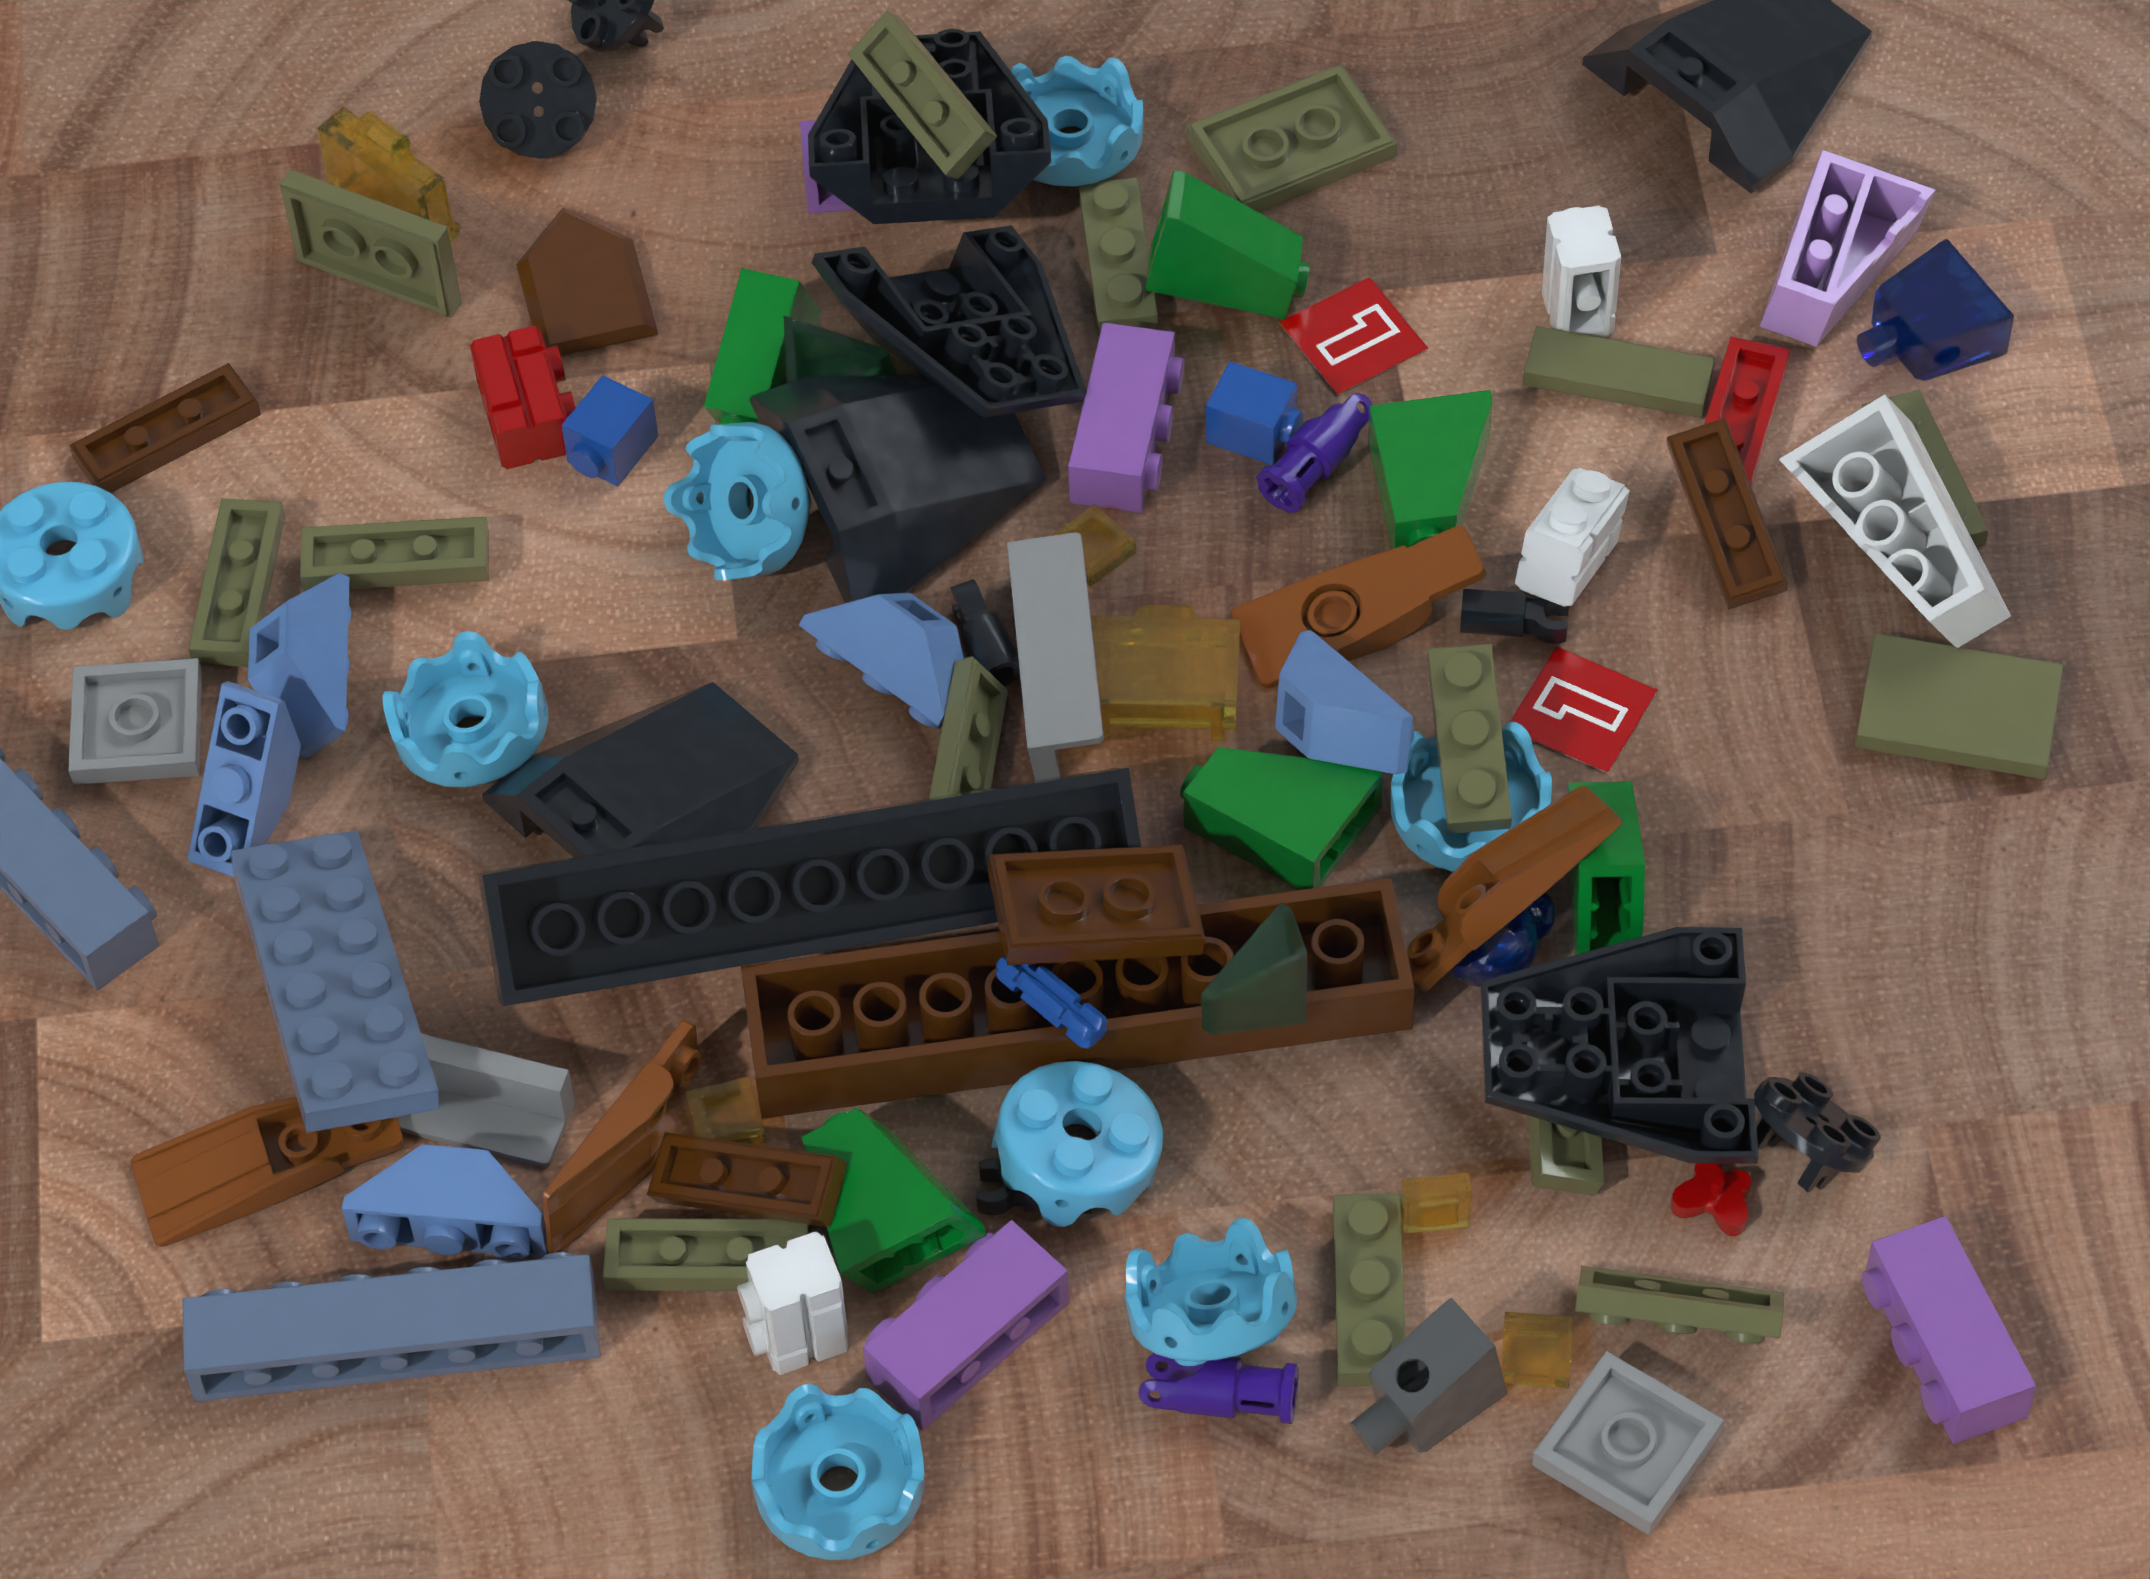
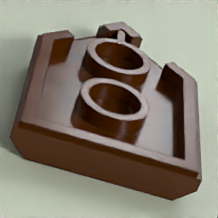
[516,208,658,356]

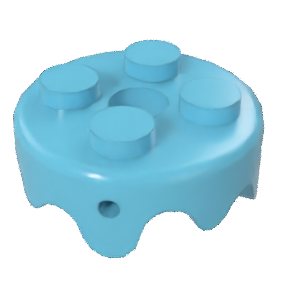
[1010,56,1144,186]
[663,422,811,581]
[0,482,144,630]
[383,631,549,787]
[1391,721,1552,872]
[991,1061,1163,1227]
[1124,1218,1298,1366]
[752,1384,925,1560]

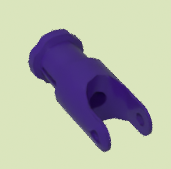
[1256,393,1373,513]
[1138,1353,1299,1424]

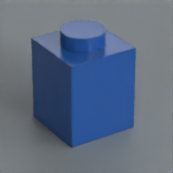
[1206,361,1304,465]
[561,375,658,486]

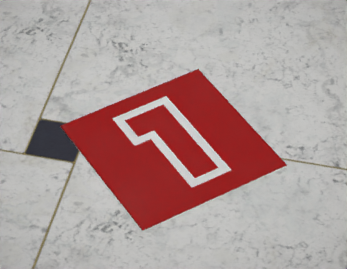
[1279,277,1429,395]
[1510,646,1658,773]

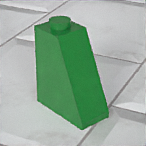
[1145,170,1310,319]
[704,268,822,424]
[1368,390,1493,549]
[1180,747,1383,890]
[1568,781,1646,955]
[801,1108,987,1294]

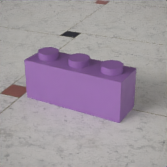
[1068,322,1185,513]
[1862,1216,2036,1444]
[863,1220,1070,1431]

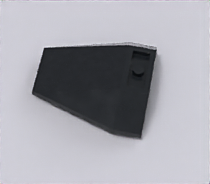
[1582,0,1872,194]
[808,29,1051,224]
[811,225,1087,418]
[749,375,1047,603]
[482,682,799,857]
[1480,927,1759,1164]

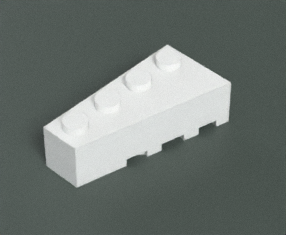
[1779,394,2011,648]

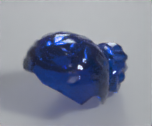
[1450,893,1555,987]

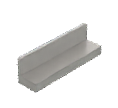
[1007,532,1104,781]
[397,1034,575,1168]

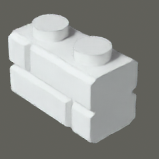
[1542,206,1621,338]
[1515,467,1630,607]
[737,1231,850,1375]

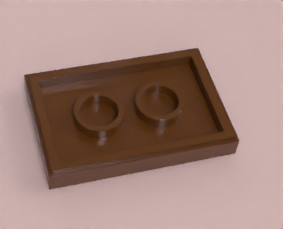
[988,845,1205,965]

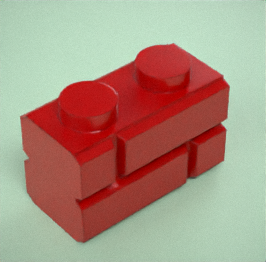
[470,325,576,469]

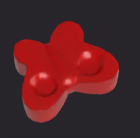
[1671,1163,1751,1236]

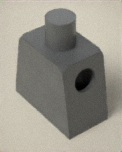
[1349,1297,1507,1456]

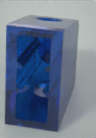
[1857,239,2014,381]

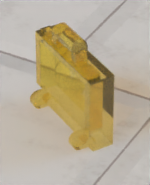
[317,107,460,242]
[1091,604,1240,741]

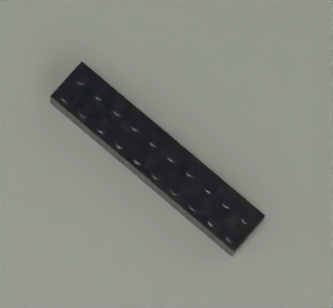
[477,768,1141,1006]

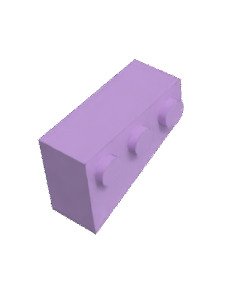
[1759,150,1936,347]

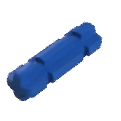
[996,955,1107,1049]

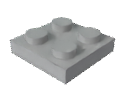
[68,658,202,785]
[1532,1351,1724,1536]

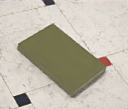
[1186,64,1397,212]
[280,169,462,317]
[1855,633,2063,780]

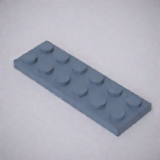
[231,830,439,1133]

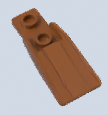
[1231,525,1486,688]
[1407,786,1622,992]
[542,1019,701,1253]
[131,1097,405,1247]

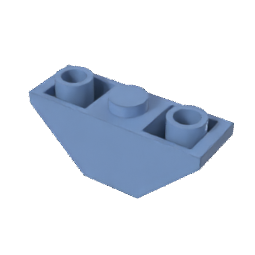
[248,573,351,759]
[799,593,964,729]
[1275,630,1414,775]
[187,681,301,877]
[341,1144,549,1261]

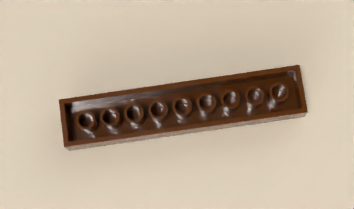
[741,878,1415,1119]

